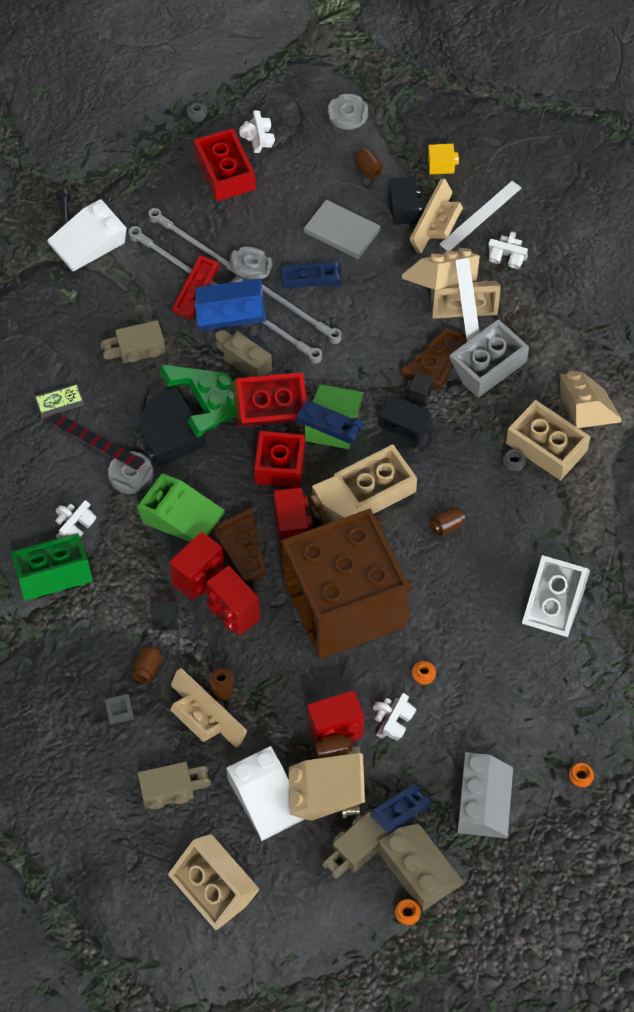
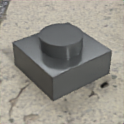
[105,694,134,725]

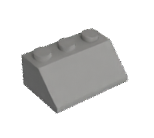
[449,319,529,398]
[457,752,513,839]

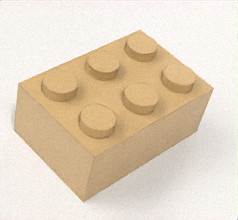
[506,400,590,481]
[334,444,417,514]

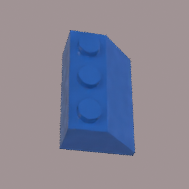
[195,278,266,331]

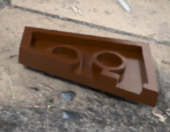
[400,328,467,390]
[212,508,266,584]

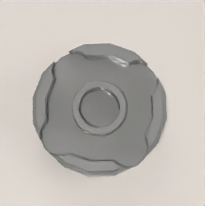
[328,94,368,129]
[229,247,273,279]
[108,451,154,494]

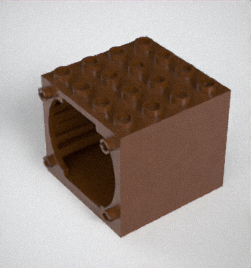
[281,508,413,660]

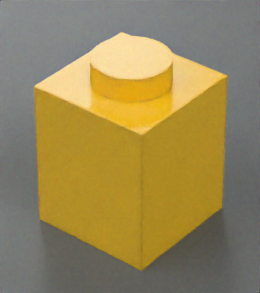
[428,144,459,175]

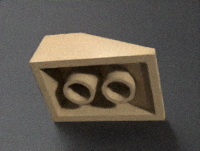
[310,475,359,526]
[289,753,365,821]

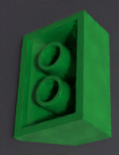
[10,533,93,601]

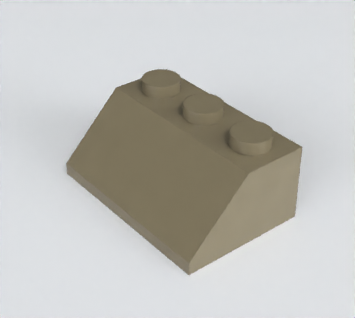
[378,824,464,912]

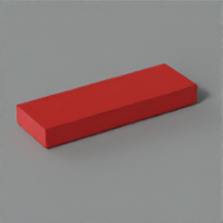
[171,255,220,320]

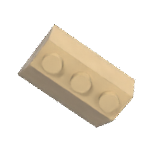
[402,248,480,290]
[430,281,501,318]
[560,371,621,428]
[168,834,260,930]

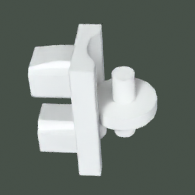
[239,111,275,153]
[489,231,528,269]
[55,500,97,538]
[373,693,416,741]

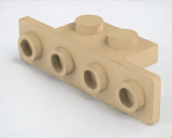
[410,179,463,253]
[171,668,247,748]

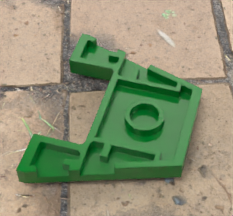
[160,365,236,437]

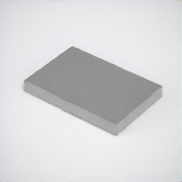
[304,200,380,259]

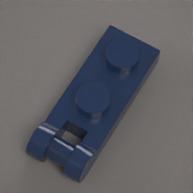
[281,262,343,288]
[297,400,364,444]
[370,784,433,833]

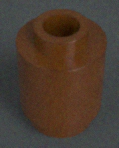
[355,148,383,179]
[430,507,466,537]
[131,646,163,683]
[209,668,234,700]
[315,733,353,759]

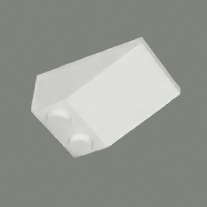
[48,199,126,271]
[522,555,590,637]
[227,746,305,841]

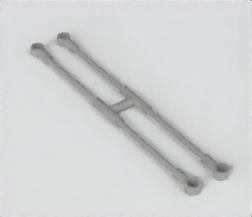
[129,208,342,364]

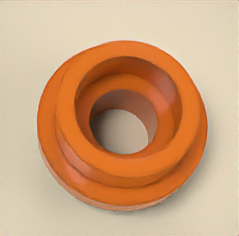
[412,661,436,685]
[569,763,594,787]
[395,899,421,925]

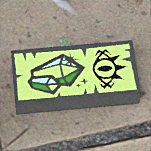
[35,384,84,418]

